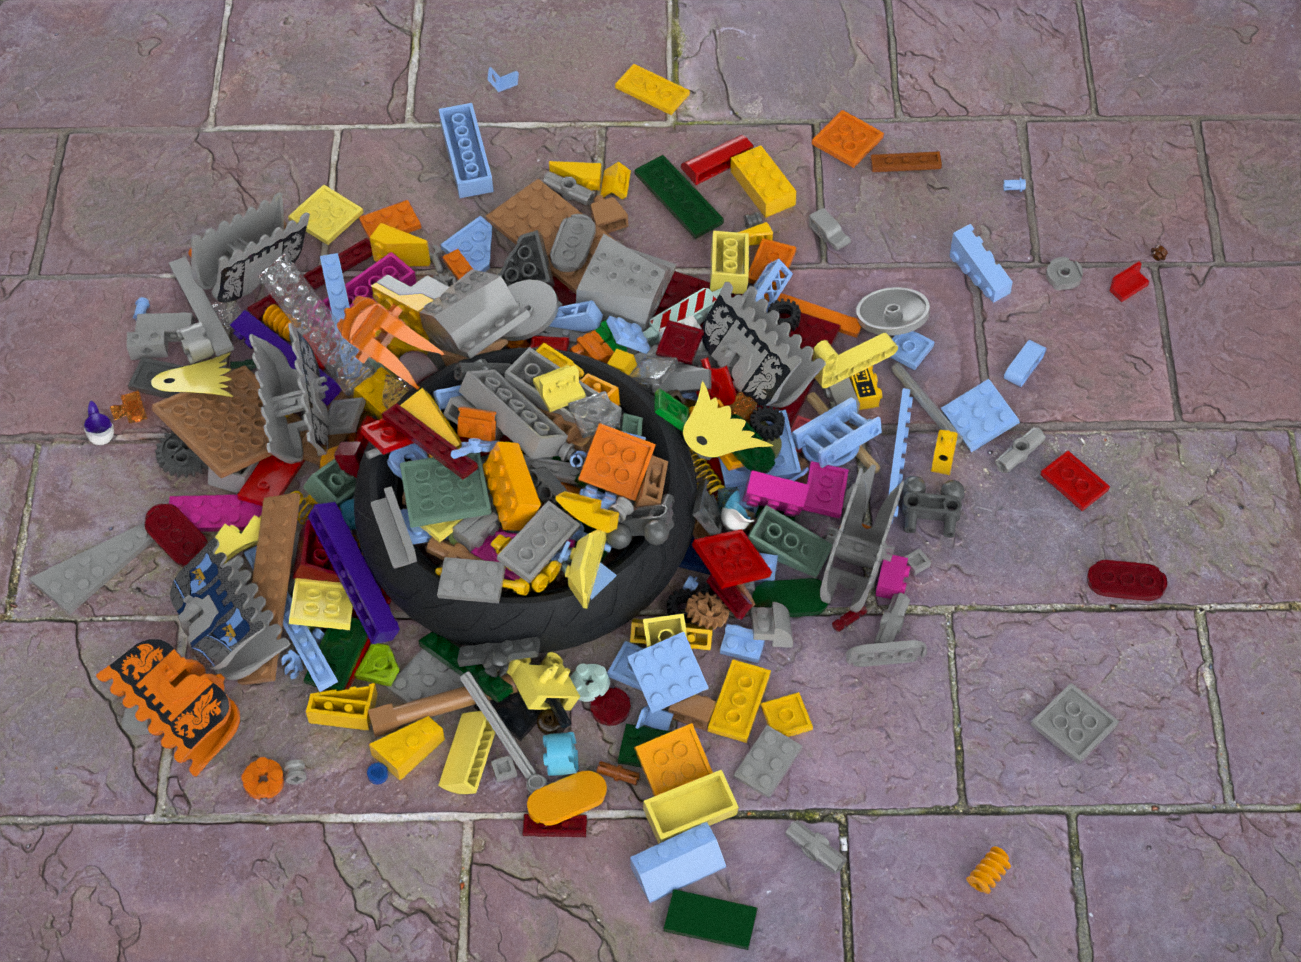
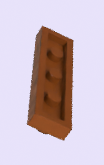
[870,151,942,172]

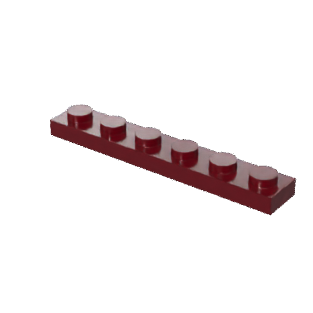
[382,403,478,480]

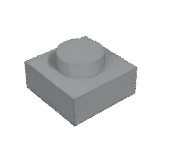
[905,548,931,575]
[491,755,517,783]

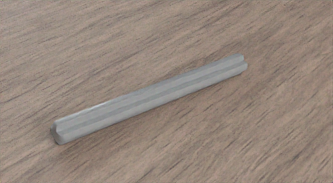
[891,362,963,445]
[460,672,536,779]

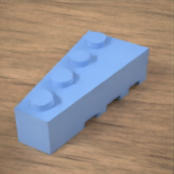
[950,224,1013,303]

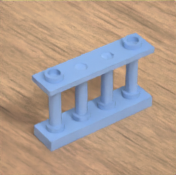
[792,397,882,468]

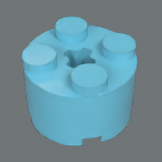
[543,732,578,776]

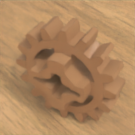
[685,592,730,630]

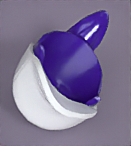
[84,401,114,445]

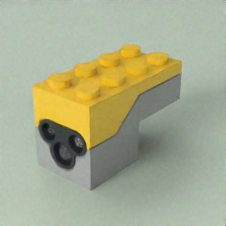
[371,275,450,338]

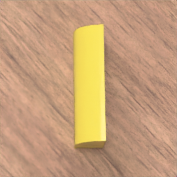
[438,711,495,794]

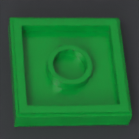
[655,388,689,432]

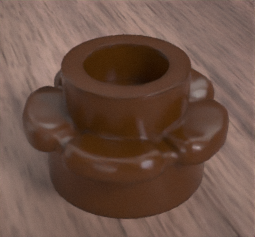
[1151,245,1168,261]

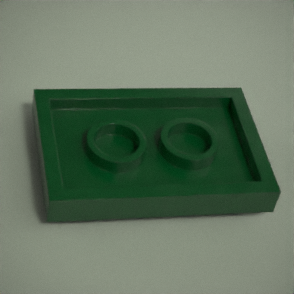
[618,723,672,768]

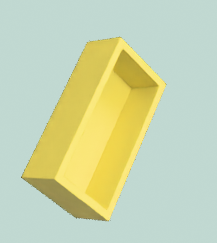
[643,770,739,844]

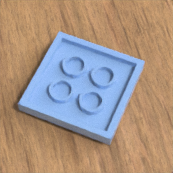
[941,379,1020,452]
[627,632,708,713]

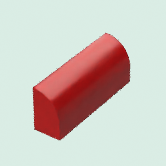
[680,135,754,185]

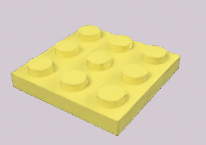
[288,185,363,245]
[289,578,353,630]

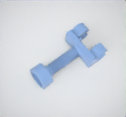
[281,628,325,679]

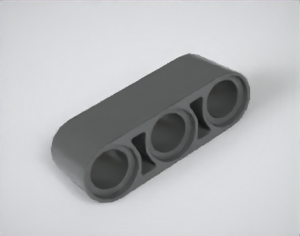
[529,467,569,514]

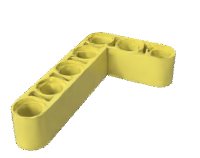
[813,333,898,388]

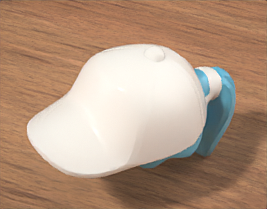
[721,490,754,531]

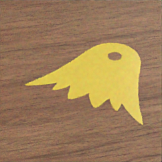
[151,352,233,397]
[683,381,773,457]

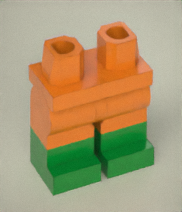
[570,320,627,364]

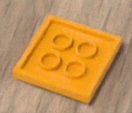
[634,723,713,796]

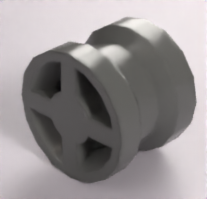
[744,211,763,229]

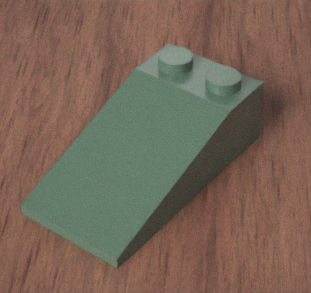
[303,459,357,508]
[747,505,833,578]

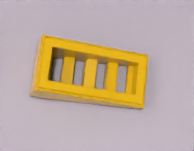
[737,222,773,246]

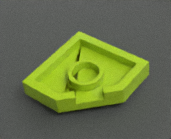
[354,643,400,687]

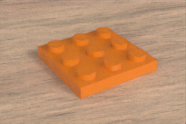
[812,110,884,168]
[578,423,656,501]

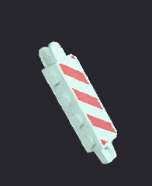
[643,288,722,347]

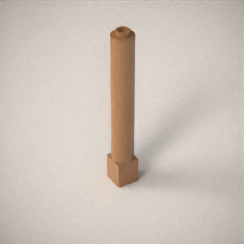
[368,674,518,737]

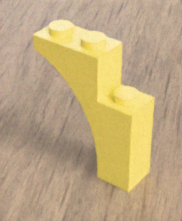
[215,515,261,565]

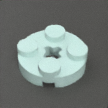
[570,663,610,702]

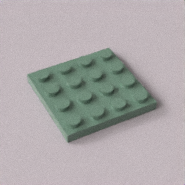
[400,453,492,528]

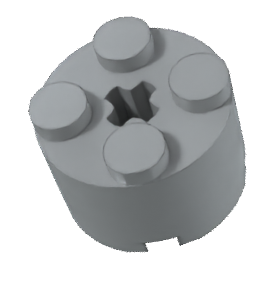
[176,322,214,365]

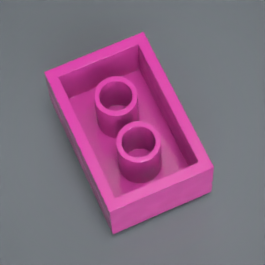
[742,470,809,517]

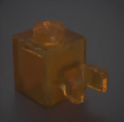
[110,390,147,424]
[730,391,757,423]

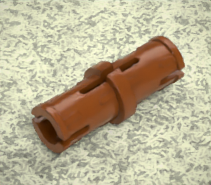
[596,761,640,786]

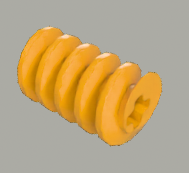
[263,304,303,341]
[966,846,1011,894]

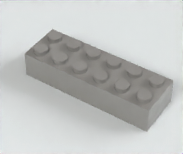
[505,347,622,433]
[459,370,568,459]

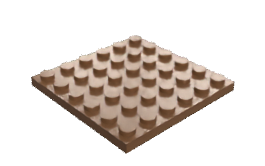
[152,365,308,479]

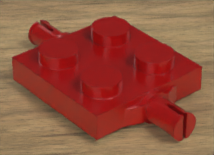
[696,357,739,406]

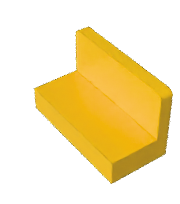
[600,161,631,199]

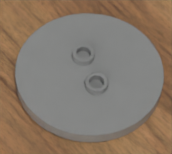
[500,280,559,341]

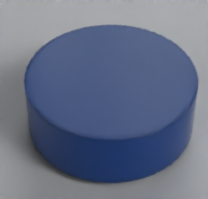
[367,763,388,785]

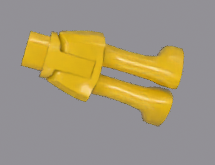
[491,534,562,592]

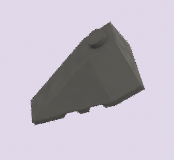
[637,360,711,396]

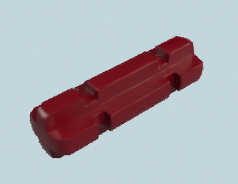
[832,605,868,632]

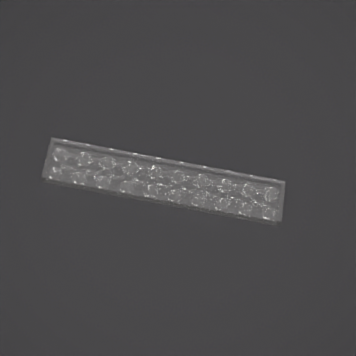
[258,253,377,396]

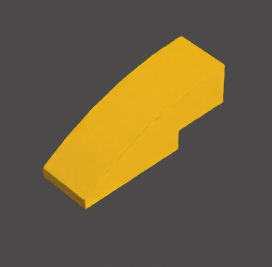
[556,491,619,533]

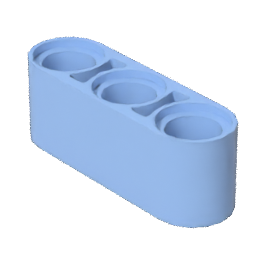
[1004,340,1047,387]

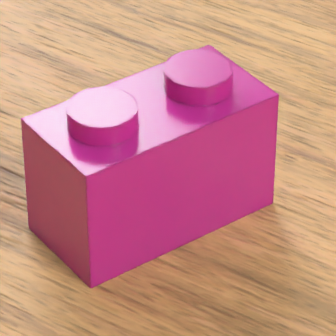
[876,554,911,599]

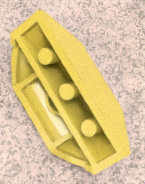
[565,530,607,609]

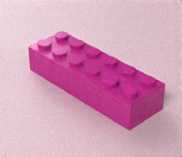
[307,252,416,343]

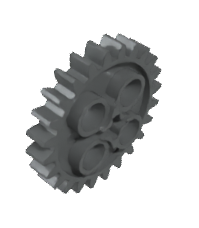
[155,430,209,478]

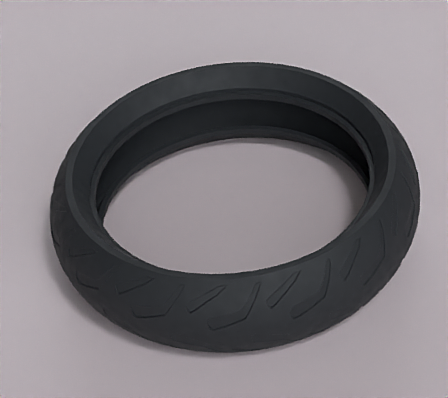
[354,348,698,653]

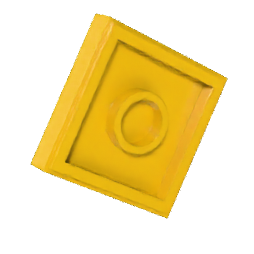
[760,692,813,737]

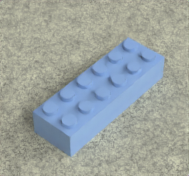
[438,103,494,198]

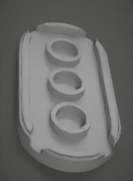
[550,214,596,272]
[845,640,927,667]

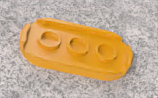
[527,771,607,825]

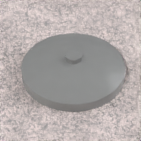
[856,287,930,335]

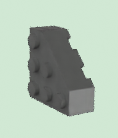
[497,230,555,287]

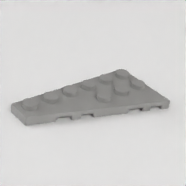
[29,523,154,615]

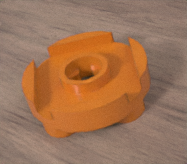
[241,757,284,800]

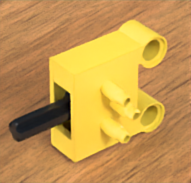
[507,652,580,729]

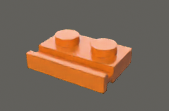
[457,407,496,441]

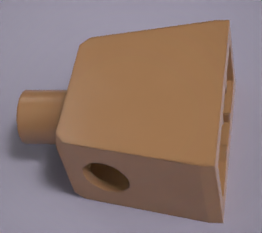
[591,195,628,233]

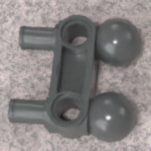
[902,476,965,538]
[606,494,675,549]

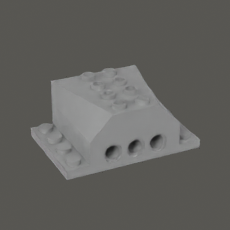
[576,234,676,332]
[419,269,531,359]

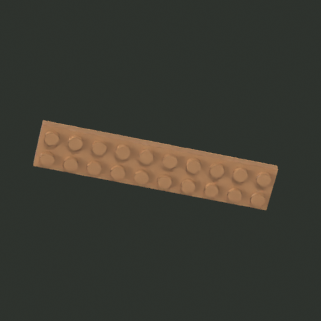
[237,493,300,685]

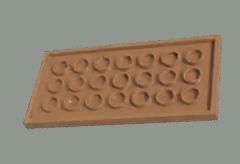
[486,179,616,294]

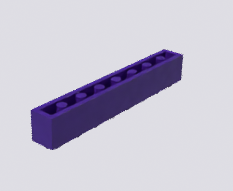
[230,310,342,406]
[308,502,400,644]

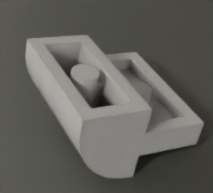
[751,602,793,648]

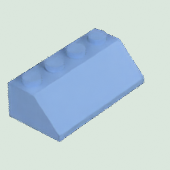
[630,822,726,903]

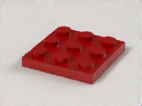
[692,529,772,589]

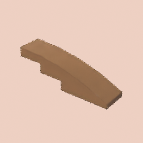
[539,409,595,453]

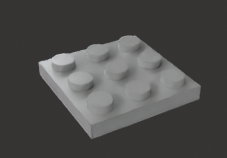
[387,649,464,721]
[1031,683,1119,764]

